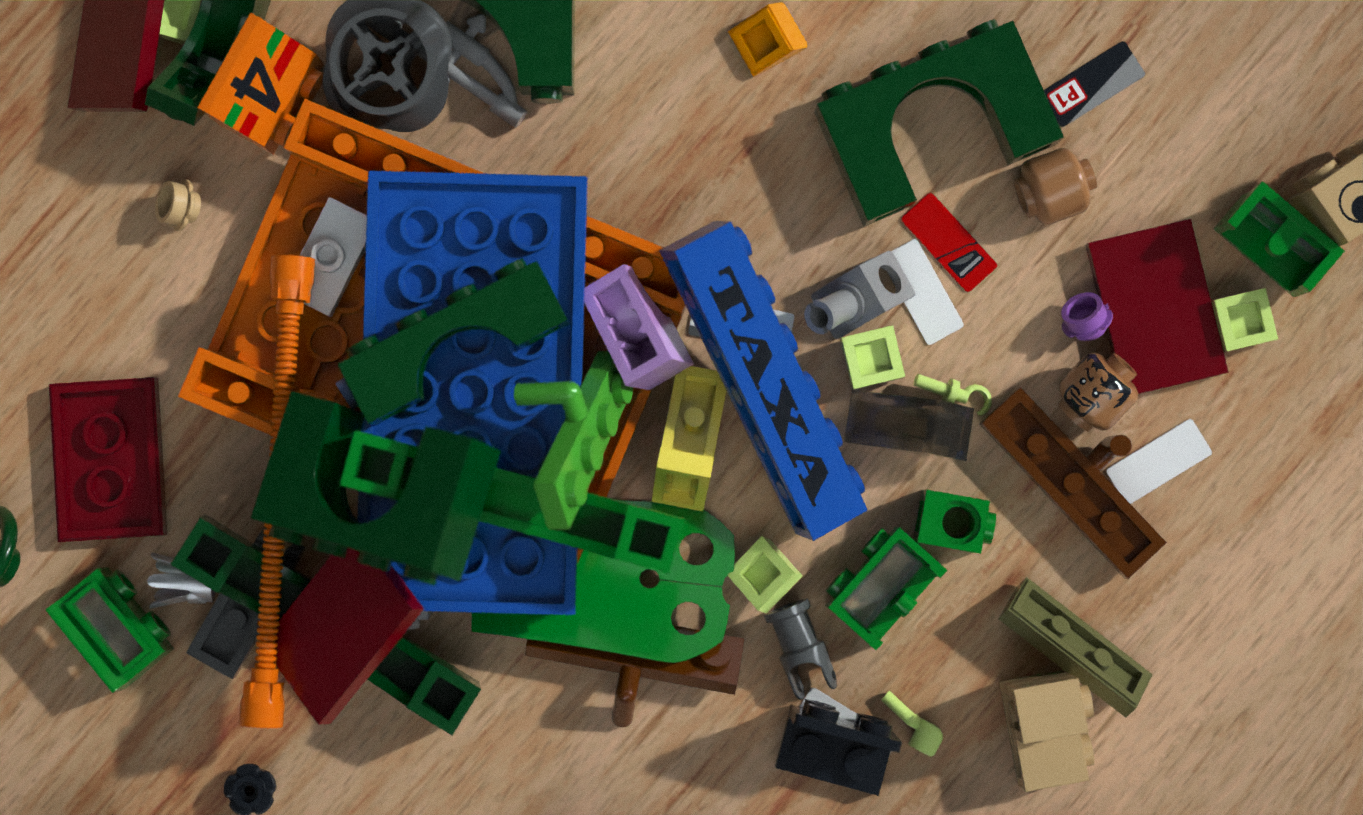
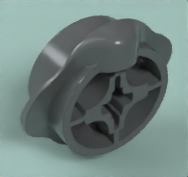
[323,0,452,132]

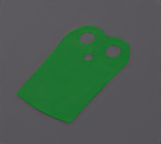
[471,500,735,663]

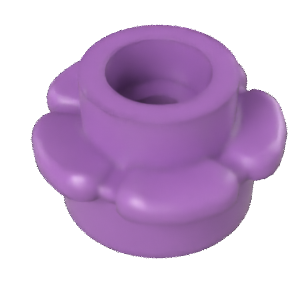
[1061,292,1113,341]

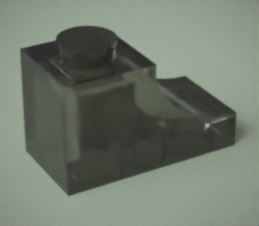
[844,390,975,461]

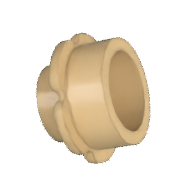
[155,179,201,231]

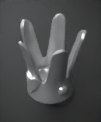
[147,553,216,609]

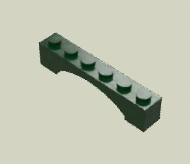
[170,514,481,735]

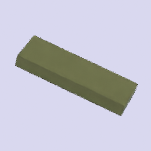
[998,577,1153,717]

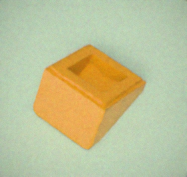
[728,2,808,77]

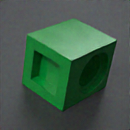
[913,490,996,554]

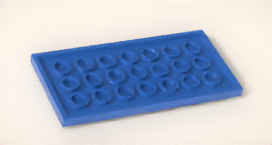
[357,171,588,615]

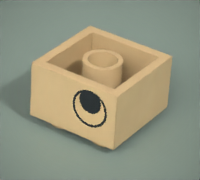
[1286,137,1363,246]

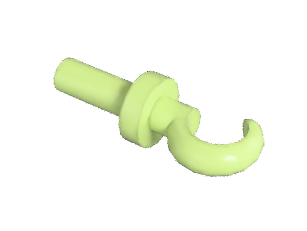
[913,374,992,416]

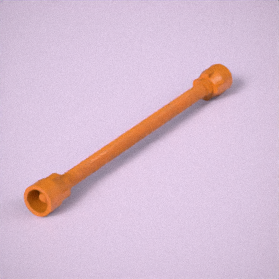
[239,255,315,728]

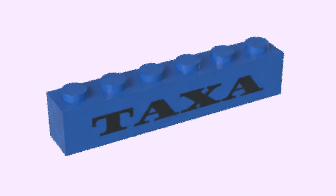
[659,221,868,541]

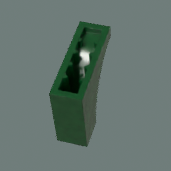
[461,0,575,104]

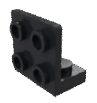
[775,699,902,796]

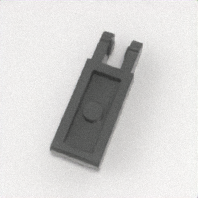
[186,527,305,679]

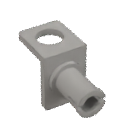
[804,251,915,339]

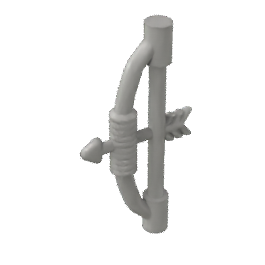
[370,14,527,128]

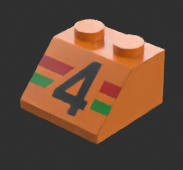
[198,12,324,155]

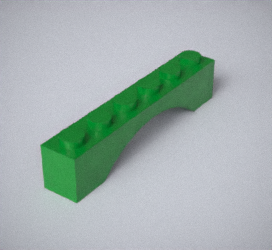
[340,430,684,574]

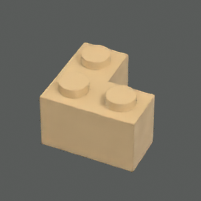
[999,670,1094,792]

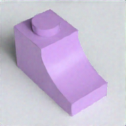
[584,264,694,390]

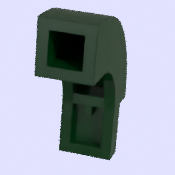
[145,0,271,126]

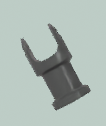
[764,598,837,700]

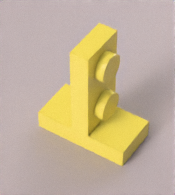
[651,366,726,511]

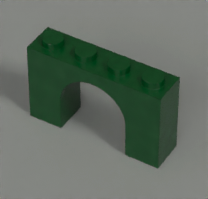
[814,19,1064,227]
[250,391,501,586]

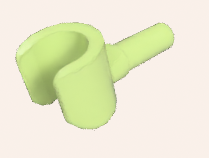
[881,691,943,757]

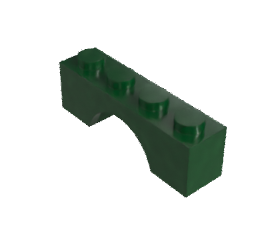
[337,258,570,426]

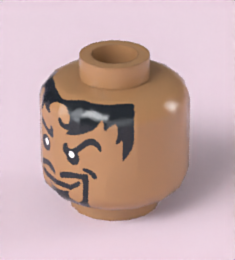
[1058,353,1139,432]

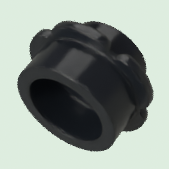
[224,763,277,815]

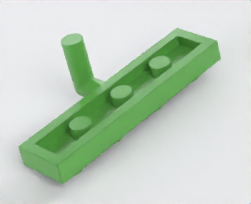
[514,351,633,529]

